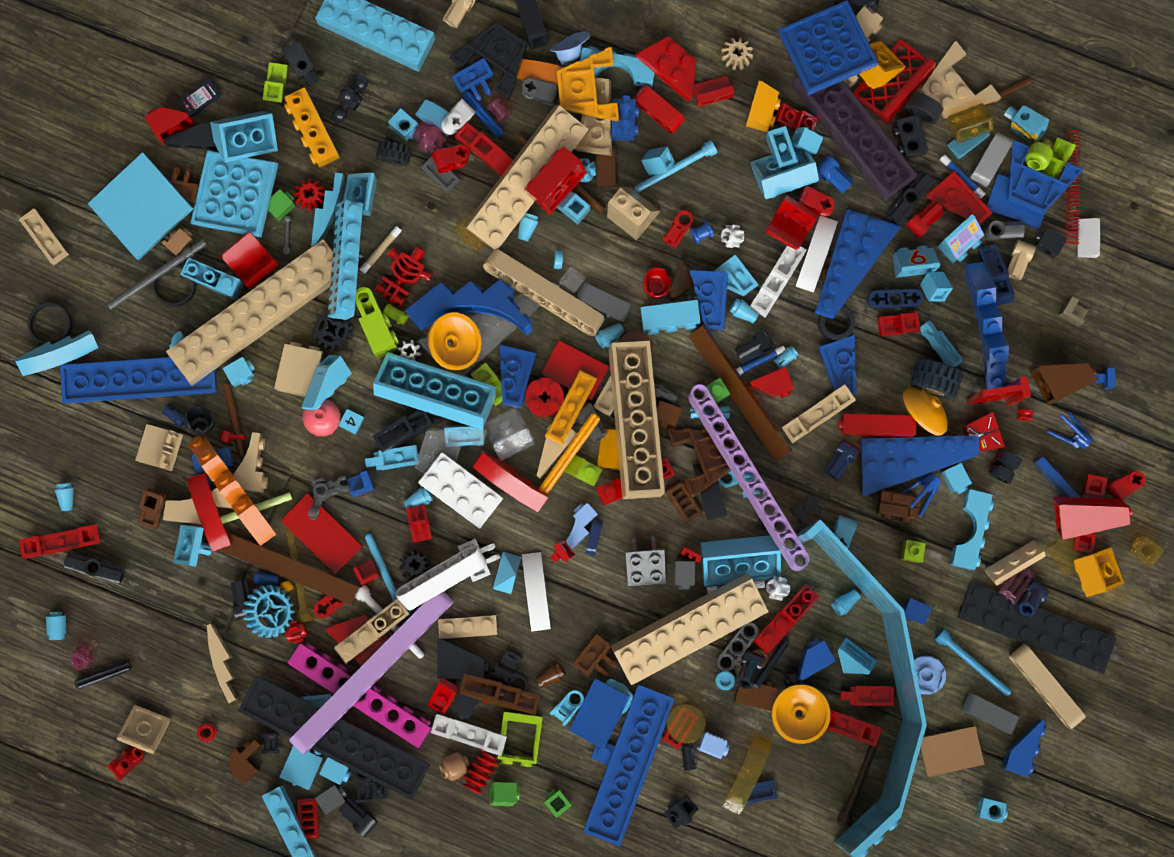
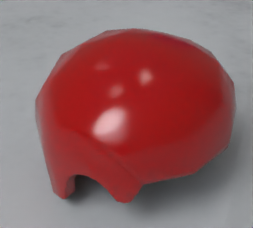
[642,267,671,299]

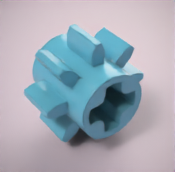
[580,159,596,182]

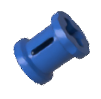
[689,221,714,244]

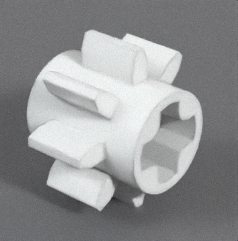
[721,224,744,248]
[398,340,421,361]
[766,576,790,601]

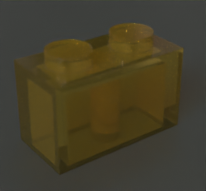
[948,103,993,144]

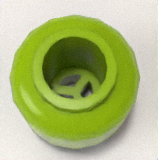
[1025,142,1053,171]

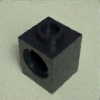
[1034,228,1067,259]
[452,694,479,721]

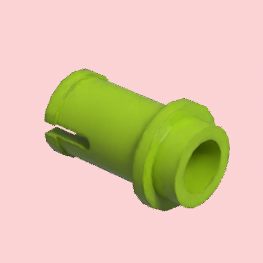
[383,304,408,325]

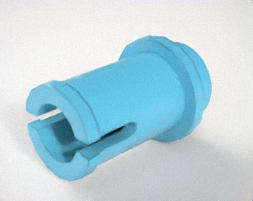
[773,346,799,369]

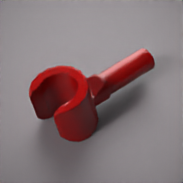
[219,430,246,443]

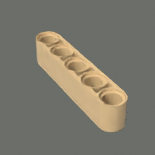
[1009,644,1086,730]

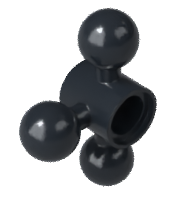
[332,76,368,122]

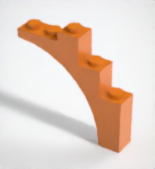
[187,435,276,546]

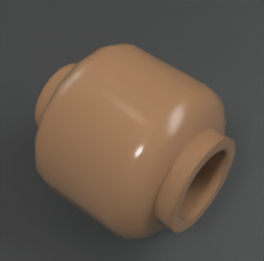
[439,752,470,781]

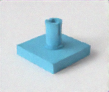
[173,525,211,567]

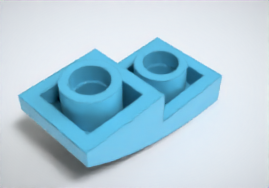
[415,100,449,136]

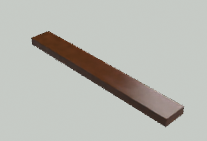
[689,325,792,461]
[219,532,360,605]

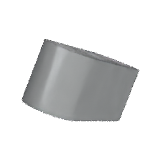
[970,131,1014,187]

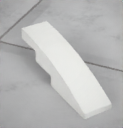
[750,246,807,318]

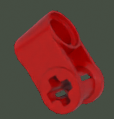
[432,144,470,174]
[797,186,835,217]
[1106,471,1146,499]

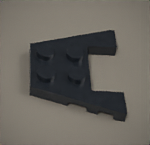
[449,22,527,100]

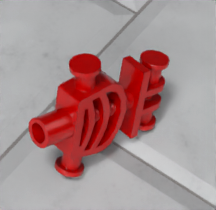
[375,247,433,308]

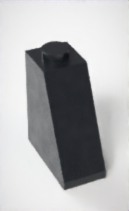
[437,639,489,679]

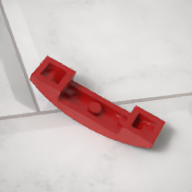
[187,473,231,552]
[1073,474,1107,554]
[19,524,100,559]
[827,709,882,747]

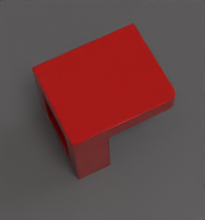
[353,559,381,586]

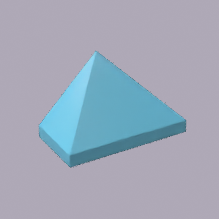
[493,552,521,594]
[838,638,877,674]

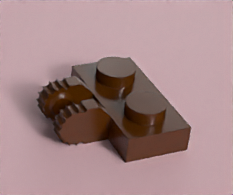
[168,166,199,204]
[573,634,617,677]

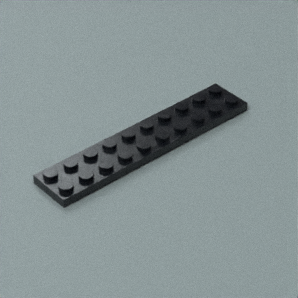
[238,676,431,800]

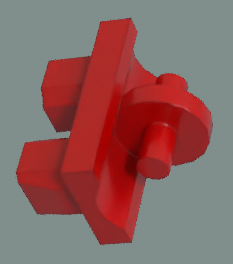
[406,505,432,543]
[106,745,145,781]

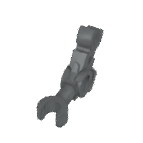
[308,476,350,520]

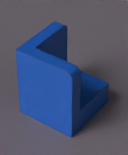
[347,470,375,497]
[903,598,932,625]

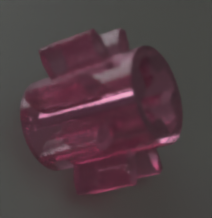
[69,646,94,671]

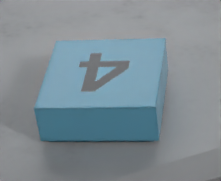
[338,409,364,435]

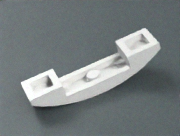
[795,216,838,292]
[522,552,551,631]
[431,714,507,756]

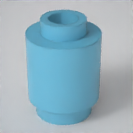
[46,612,67,640]

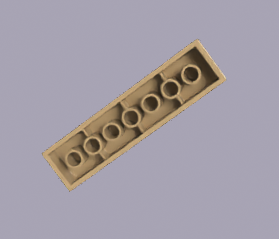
[463,105,589,250]
[608,341,665,499]
[611,573,769,685]

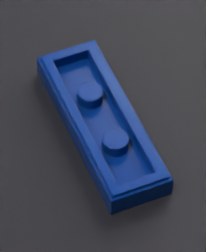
[1034,457,1080,497]

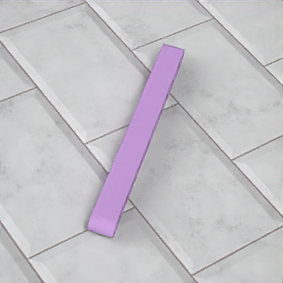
[688,384,809,571]
[289,591,454,755]

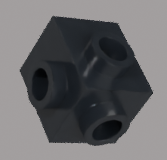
[663,794,699,829]

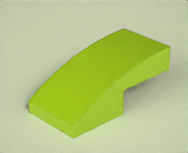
[263,62,289,103]
[1038,137,1076,178]
[471,363,502,407]

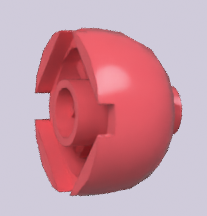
[302,399,341,437]

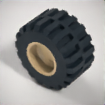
[910,360,963,398]

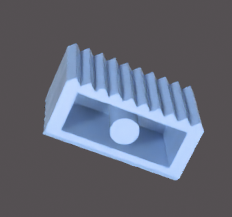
[697,731,730,759]

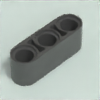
[575,282,632,323]
[716,622,758,671]
[961,692,1020,735]

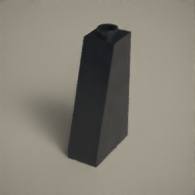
[514,0,548,51]

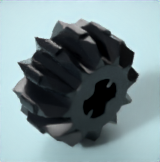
[399,549,432,581]

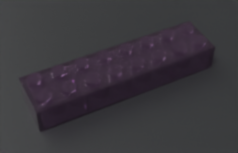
[792,76,918,203]

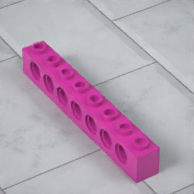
[288,642,432,748]

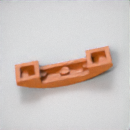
[517,59,565,85]

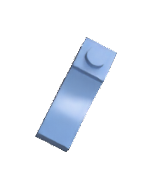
[560,503,598,560]

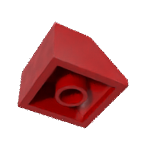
[144,107,196,145]

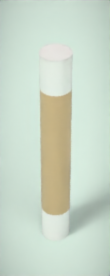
[359,226,401,274]

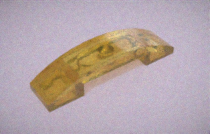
[722,736,773,815]

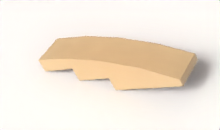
[207,624,239,703]

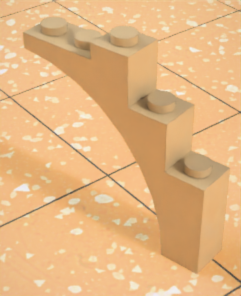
[163,433,268,525]

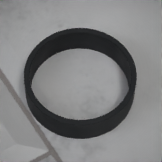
[152,265,196,307]
[28,303,73,345]

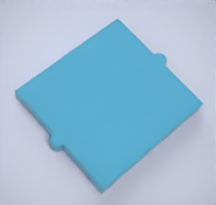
[279,746,323,790]

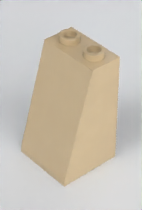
[607,187,660,240]

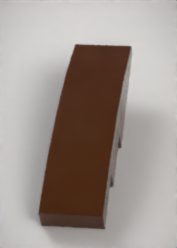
[459,674,541,716]

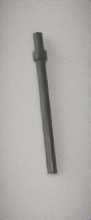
[107,239,207,310]

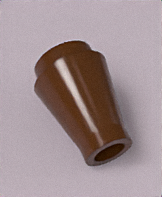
[536,663,566,688]

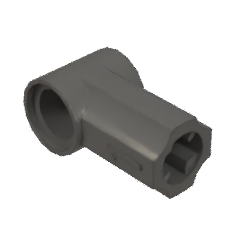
[984,220,1025,241]
[577,402,607,442]

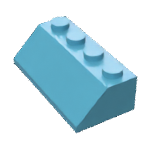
[700,535,781,586]

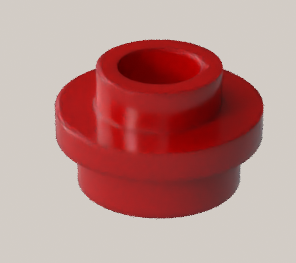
[197,722,217,742]

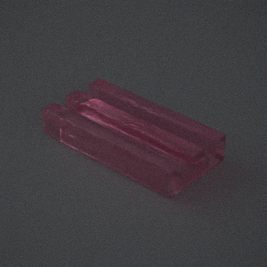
[999,568,1036,604]

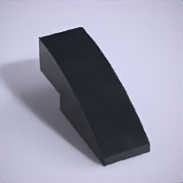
[693,464,727,521]

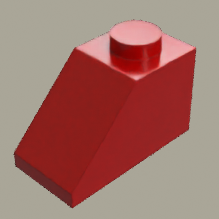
[749,367,794,399]

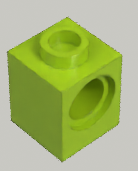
[900,540,926,563]

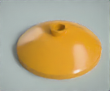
[428,312,482,370]
[903,387,948,436]
[772,685,830,744]

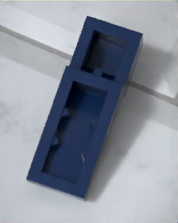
[978,244,1015,306]

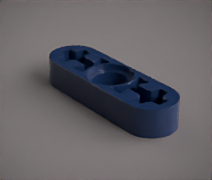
[867,289,923,309]

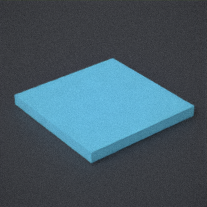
[190,150,278,238]
[88,152,194,260]

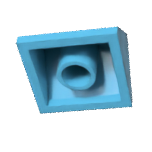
[343,172,377,216]

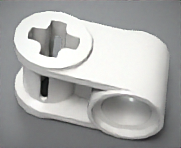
[441,99,476,135]

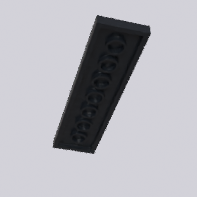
[957,582,1117,674]

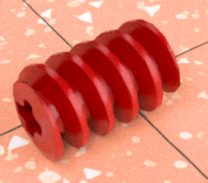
[461,749,499,794]

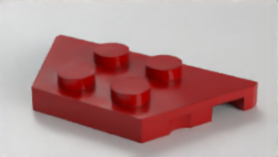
[635,36,696,101]
[326,615,389,682]

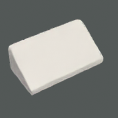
[1077,218,1100,258]

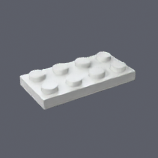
[418,451,503,529]

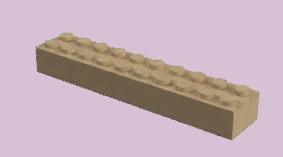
[166,239,333,386]

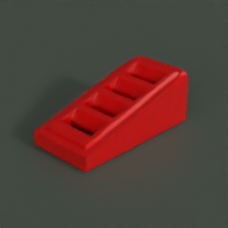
[297,798,320,839]

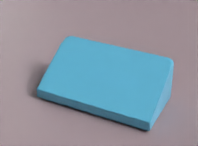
[947,123,990,160]

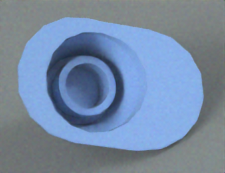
[550,32,590,66]

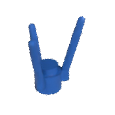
[1047,412,1093,449]
[901,473,941,517]

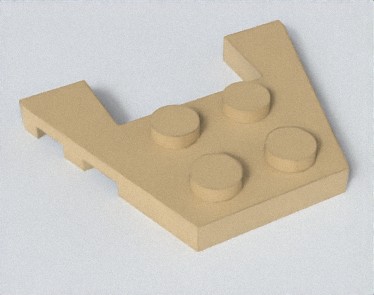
[921,41,1001,119]

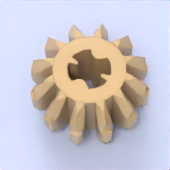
[721,37,753,70]

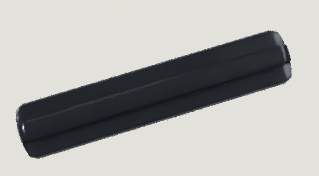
[74,661,132,690]

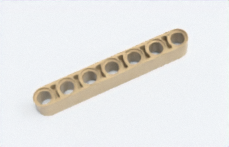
[483,250,605,336]

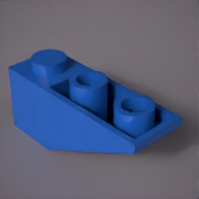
[1002,719,1046,777]

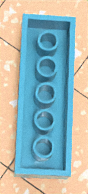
[315,0,435,72]
[373,352,496,430]

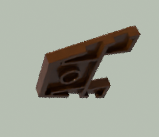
[667,428,740,498]

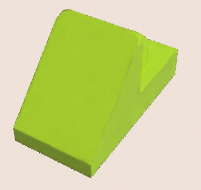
[564,455,603,487]

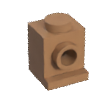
[162,227,194,256]

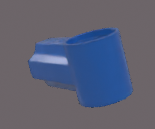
[816,156,854,194]

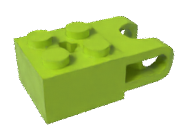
[355,287,400,359]

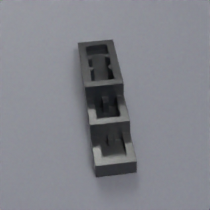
[373,410,447,453]

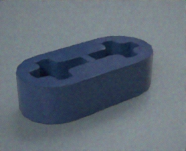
[585,518,603,556]

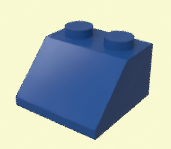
[796,639,836,680]

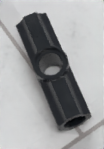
[886,171,935,226]
[64,552,125,584]

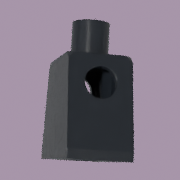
[282,41,318,87]

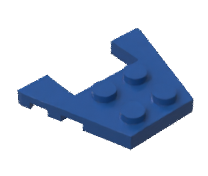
[1008,140,1083,215]

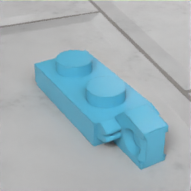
[920,321,963,367]
[365,445,419,470]

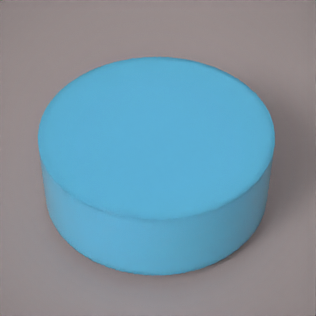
[553,250,563,270]
[715,671,735,690]

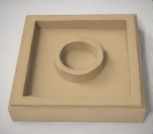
[117,704,170,754]

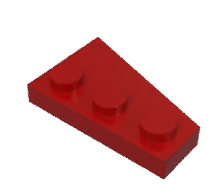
[925,172,992,225]

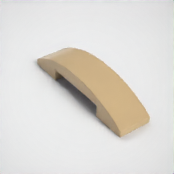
[782,385,856,443]

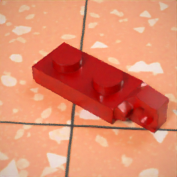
[839,686,894,706]

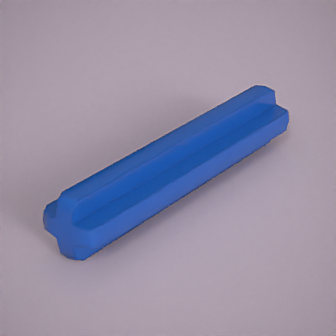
[462,91,504,138]

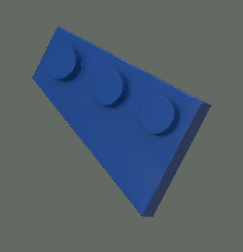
[690,270,728,330]
[499,345,537,409]

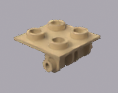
[135,424,183,471]

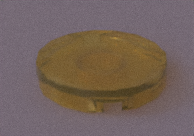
[667,704,706,744]

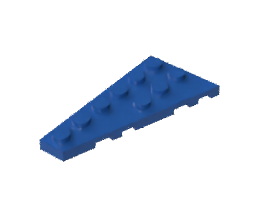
[815,209,901,319]

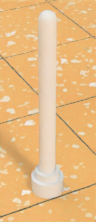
[356,585,424,658]

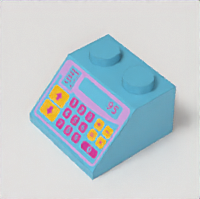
[938,214,984,263]

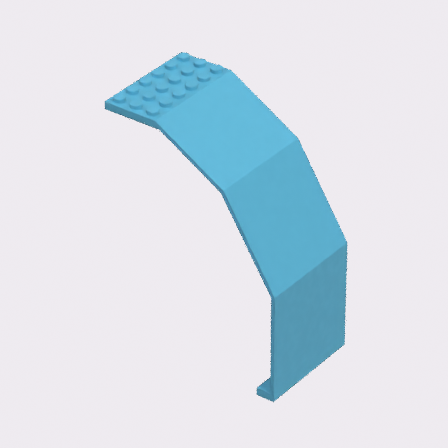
[797,520,927,857]

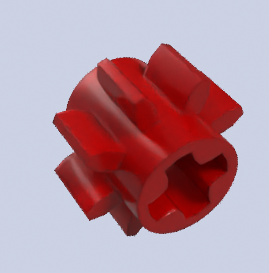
[284,620,308,644]

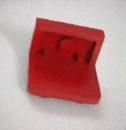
[765,195,819,250]
[221,232,278,289]

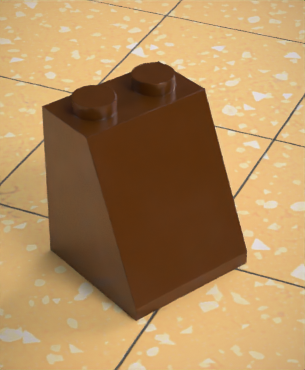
[1030,363,1097,406]

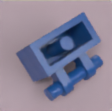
[611,96,639,141]

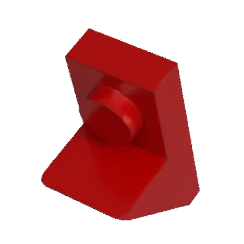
[427,678,459,715]

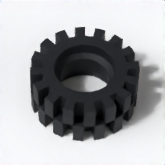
[375,141,412,166]

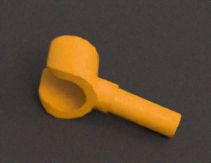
[278,581,294,594]

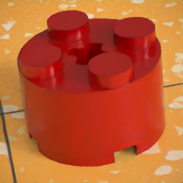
[525,378,564,419]

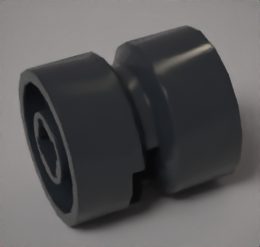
[988,449,1022,484]

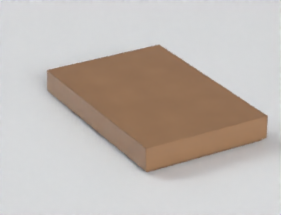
[920,726,985,777]

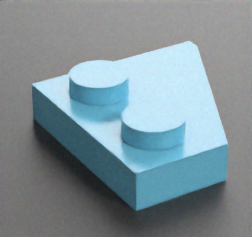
[714,255,758,297]

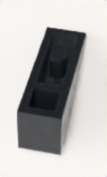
[163,121,218,150]

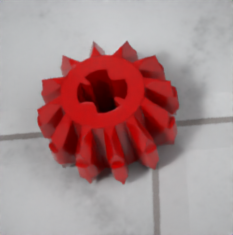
[294,179,325,212]

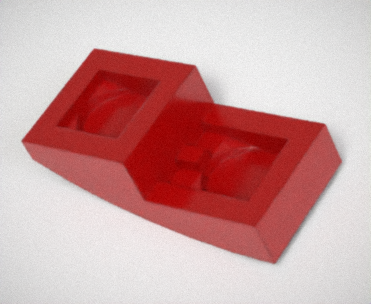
[877,312,921,337]

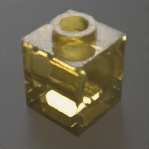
[1130,536,1164,567]

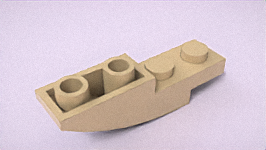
[334,599,409,663]

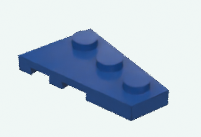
[818,335,857,396]

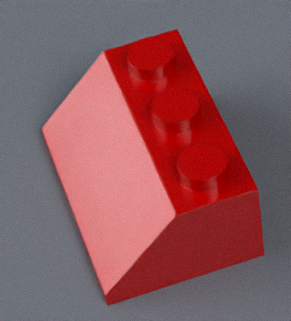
[525,146,587,216]

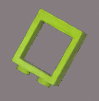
[497,711,543,767]

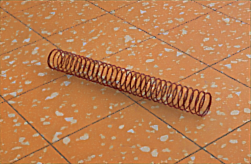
[1065,130,1081,244]

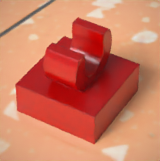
[550,539,575,563]

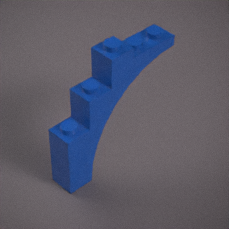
[965,262,1009,389]
[406,280,533,335]

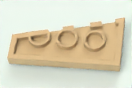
[574,78,612,156]

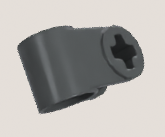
[522,78,559,106]

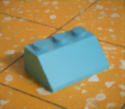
[210,111,278,162]
[750,148,819,199]

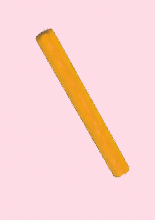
[539,413,600,494]

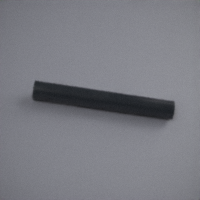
[753,640,789,689]

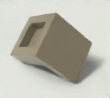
[1059,296,1088,327]

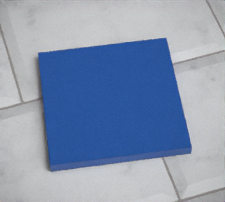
[778,0,878,95]

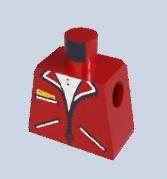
[962,412,1005,452]

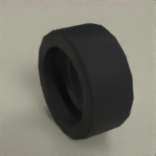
[905,92,944,124]
[818,305,855,341]

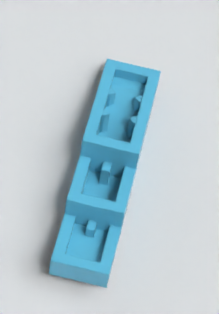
[311,173,345,247]
[15,330,98,376]

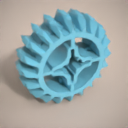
[242,585,295,638]

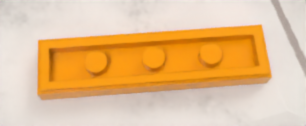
[545,370,597,445]

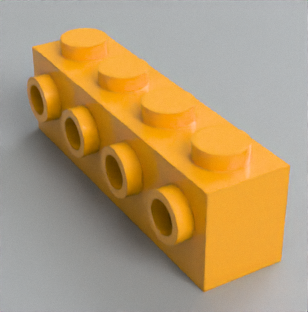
[284,87,340,168]

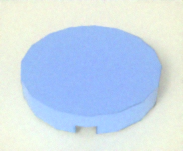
[914,656,946,695]

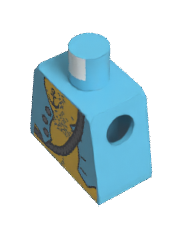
[1004,105,1049,144]

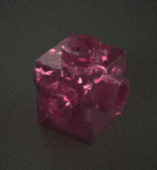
[412,122,446,153]

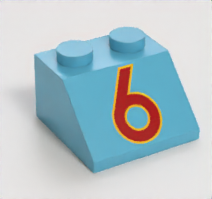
[893,245,940,278]

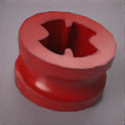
[1016,409,1034,421]

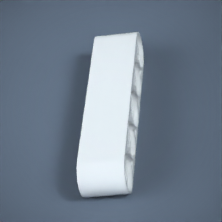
[395,545,487,611]

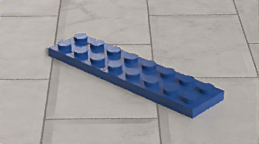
[60,357,217,404]
[583,685,675,847]

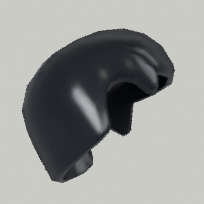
[184,406,215,436]

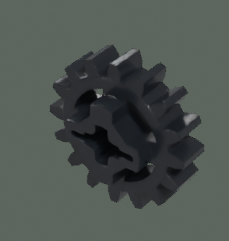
[311,311,354,351]

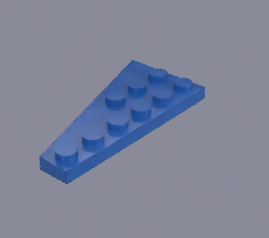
[862,436,979,497]

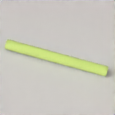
[221,492,292,524]

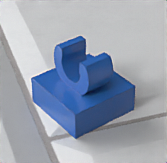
[1094,368,1116,389]

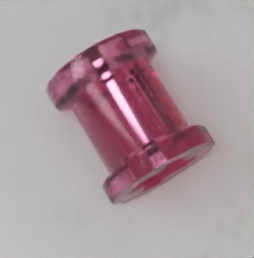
[487,98,512,123]

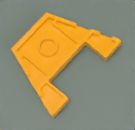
[557,47,619,122]

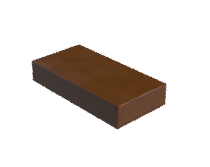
[596,149,616,188]

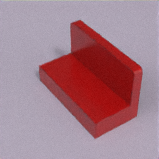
[693,76,735,107]

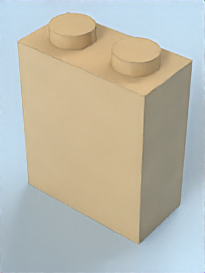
[274,342,324,397]

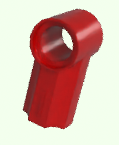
[906,201,945,238]

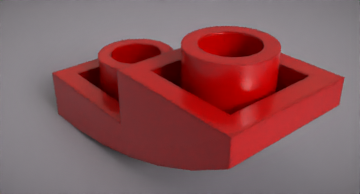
[775,103,818,132]

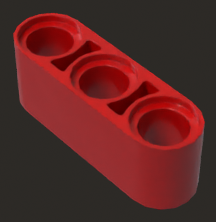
[632,85,685,134]

